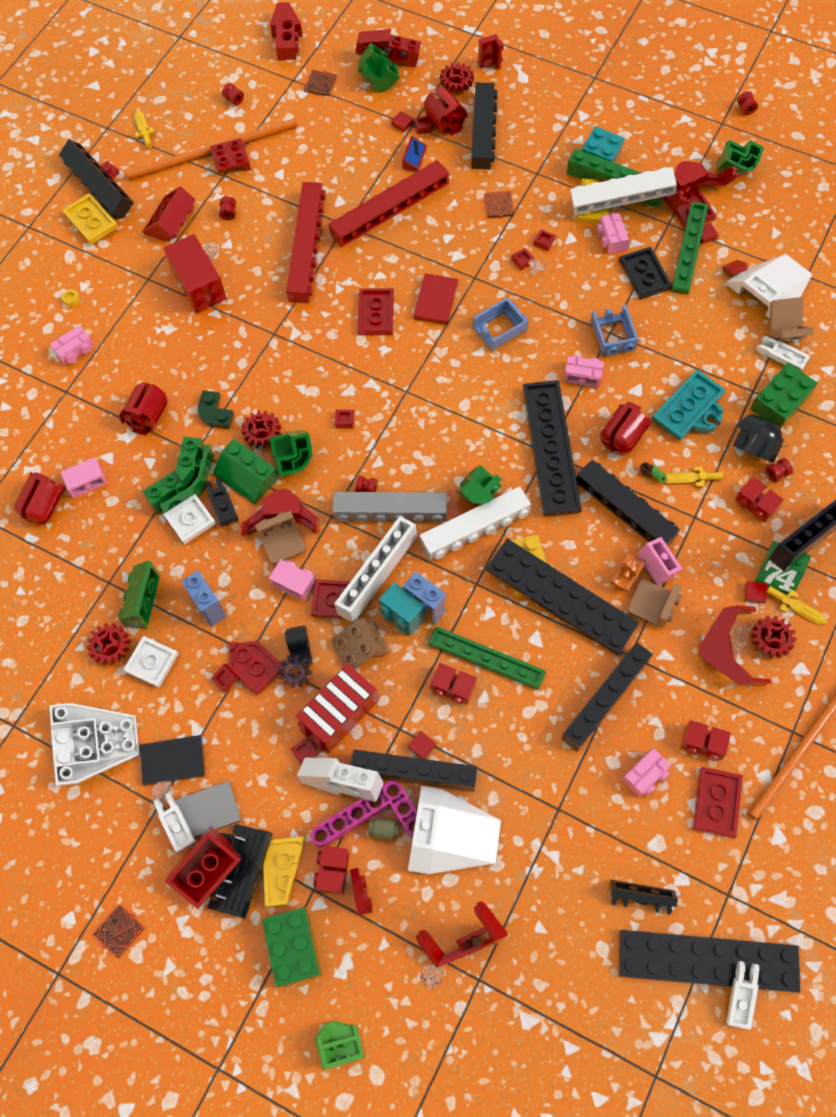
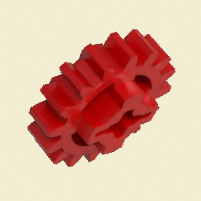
[440,62,474,94]
[241,410,281,449]
[750,615,797,659]
[86,623,131,666]

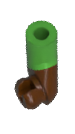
[640,462,667,483]

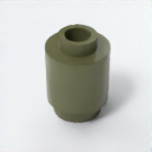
[368,817,400,841]

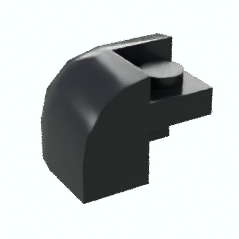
[733,414,784,463]

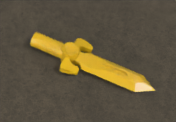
[133,109,154,148]
[664,466,723,487]
[767,586,827,624]

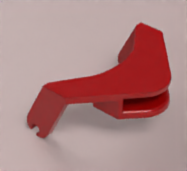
[666,161,739,210]
[241,489,319,536]
[700,605,772,686]
[416,902,508,968]

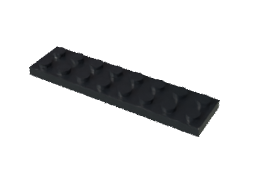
[523,380,582,516]
[486,538,639,656]
[619,930,801,993]

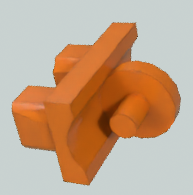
[611,554,646,593]

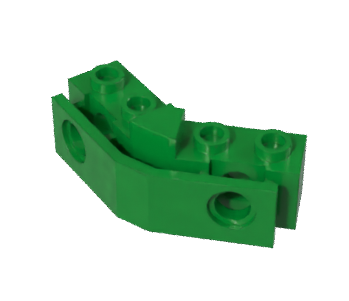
[142,437,214,514]

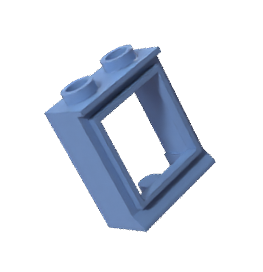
[473,297,528,352]
[590,305,638,356]
[181,570,227,627]
[403,571,447,625]

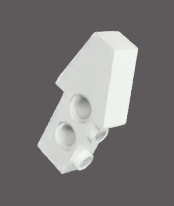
[297,758,383,802]

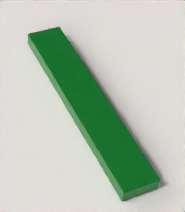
[672,202,708,294]
[428,626,546,690]

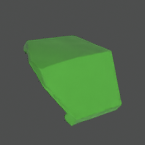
[315,1021,365,1071]

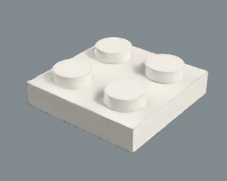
[164,494,216,545]
[123,636,179,688]

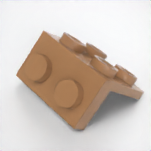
[770,297,814,341]
[255,511,306,565]
[627,579,682,628]
[332,618,389,669]

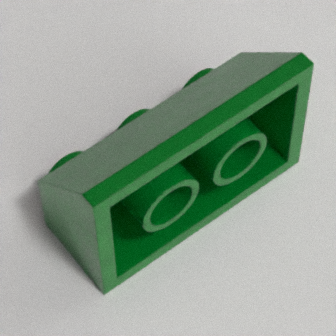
[213,439,279,505]
[119,561,160,629]

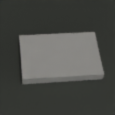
[175,781,242,838]

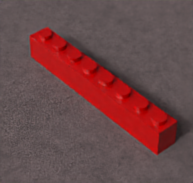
[329,160,449,248]
[286,182,326,303]

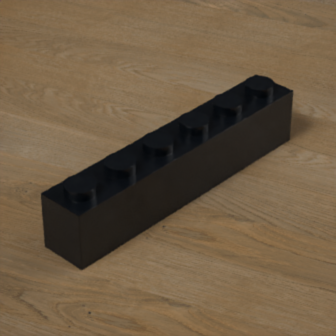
[471,82,498,169]
[59,139,134,218]
[576,460,680,546]
[769,500,836,572]
[562,642,653,752]
[351,749,477,792]

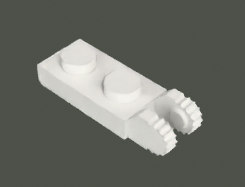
[756,336,810,371]
[154,792,196,853]
[726,961,759,1030]

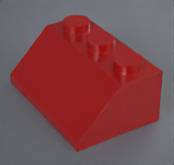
[142,186,196,241]
[165,826,241,909]

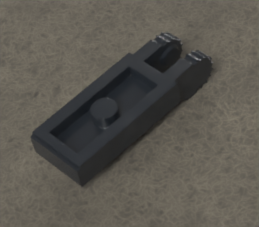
[205,477,239,527]

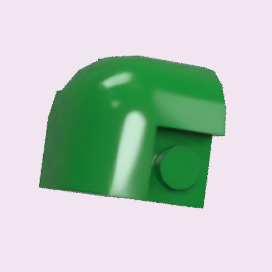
[358,43,400,91]
[717,140,764,176]
[269,430,312,477]
[455,465,502,505]

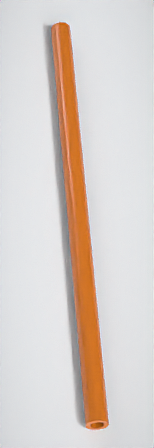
[126,118,297,180]
[748,693,836,820]

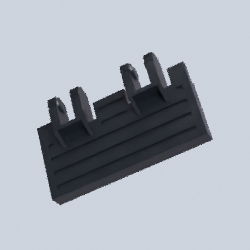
[207,824,273,919]

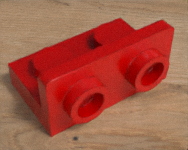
[477,34,504,70]

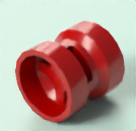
[222,83,244,106]
[737,91,758,115]
[219,196,236,221]
[766,458,793,483]
[355,475,378,492]

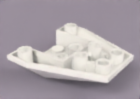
[726,254,812,319]
[49,703,140,786]
[408,786,501,874]

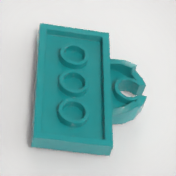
[651,370,726,441]

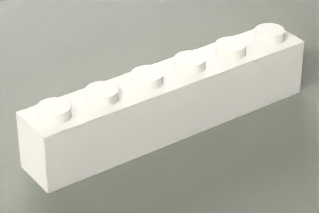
[570,167,677,216]
[420,486,531,561]
[334,516,417,623]

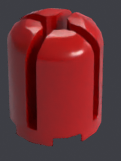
[424,88,468,136]
[119,382,167,435]
[600,402,652,456]
[14,472,66,525]

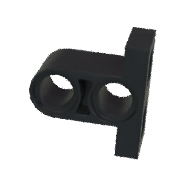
[285,625,313,668]

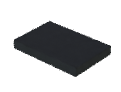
[619,247,672,300]
[140,735,205,786]

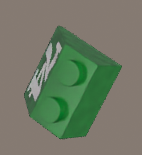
[755,541,811,597]

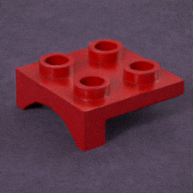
[210,138,251,173]

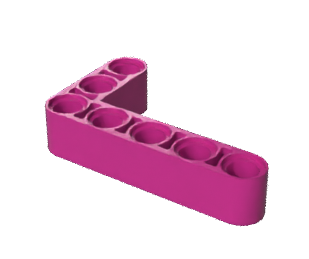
[311,781,417,848]

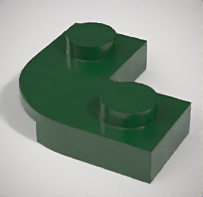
[198,390,234,429]

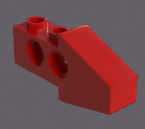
[270,2,303,61]
[355,29,421,67]

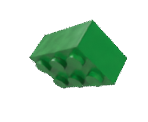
[750,363,818,429]
[262,907,322,988]

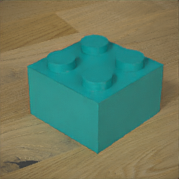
[581,126,625,163]
[379,582,426,636]

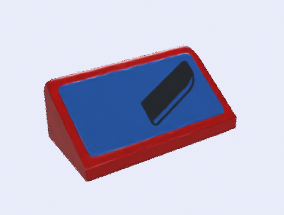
[402,136,427,171]

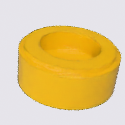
[61,290,80,307]

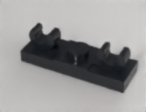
[610,880,678,915]

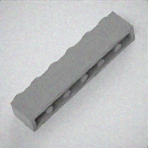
[333,492,447,523]

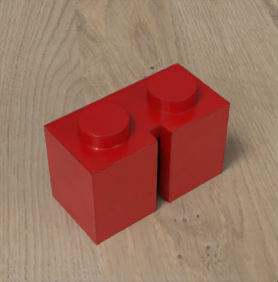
[735,477,784,523]
[430,663,477,705]
[681,720,731,761]
[313,846,350,895]

